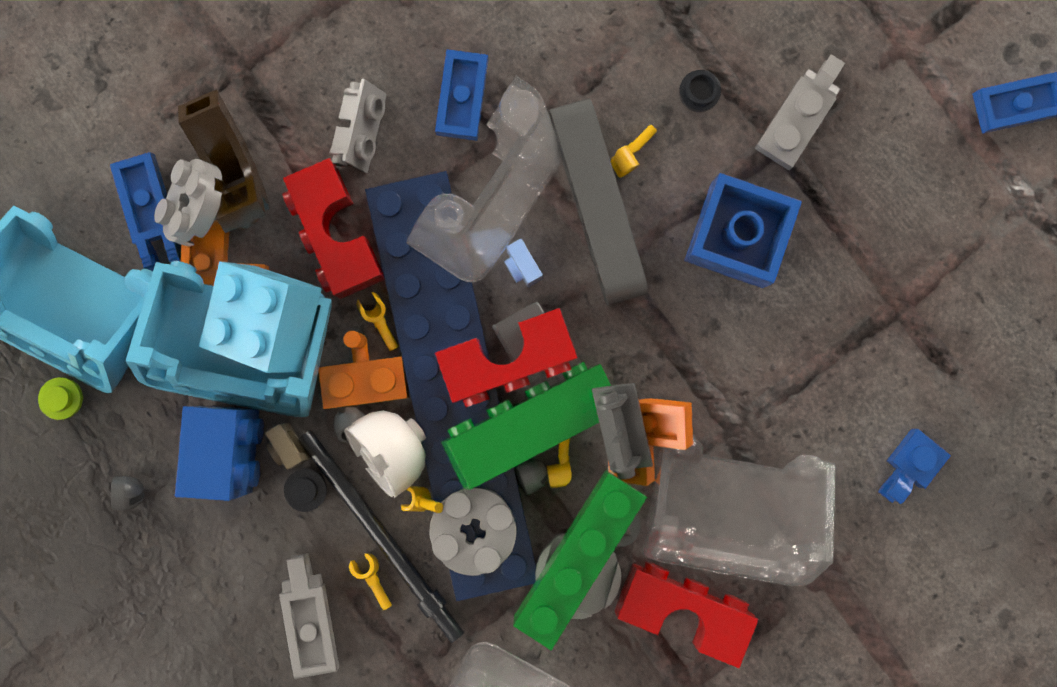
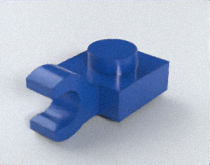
[878,429,951,504]

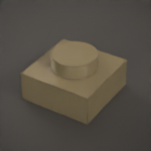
[265,423,311,470]

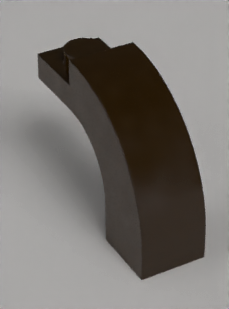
[178,89,270,233]

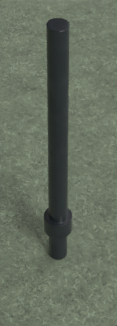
[298,430,464,643]

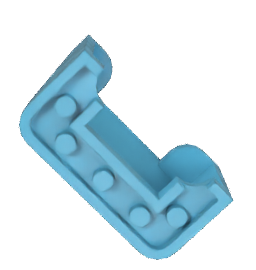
[0,205,153,393]
[125,261,332,417]

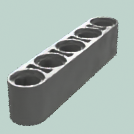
[549,98,648,306]

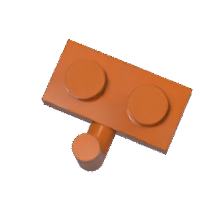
[319,331,409,409]

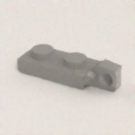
[754,55,845,170]
[279,553,339,679]

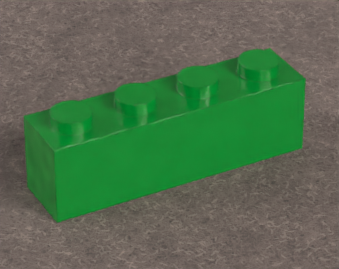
[441,361,611,490]
[513,470,647,651]

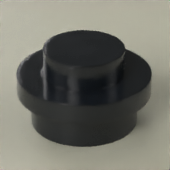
[679,70,721,112]
[284,469,327,512]

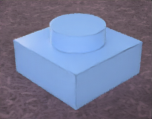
[504,238,543,288]

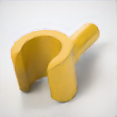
[610,125,657,178]
[356,292,398,351]
[546,438,572,488]
[401,486,443,513]
[349,553,392,610]

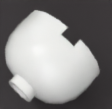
[344,410,426,498]

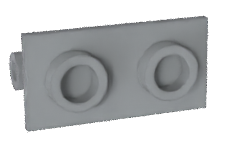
[329,79,387,173]

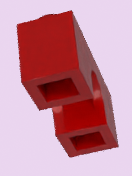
[282,158,385,299]
[435,308,578,408]
[614,561,759,669]

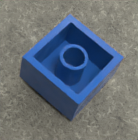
[684,173,802,288]
[175,406,264,501]

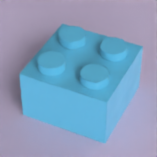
[199,261,322,373]

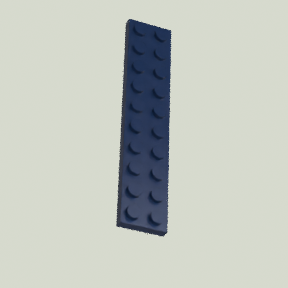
[365,171,536,602]

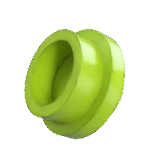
[38,378,83,420]

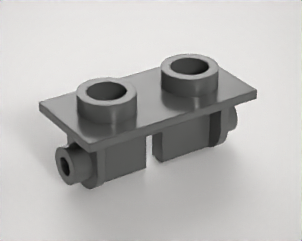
[592,383,653,479]

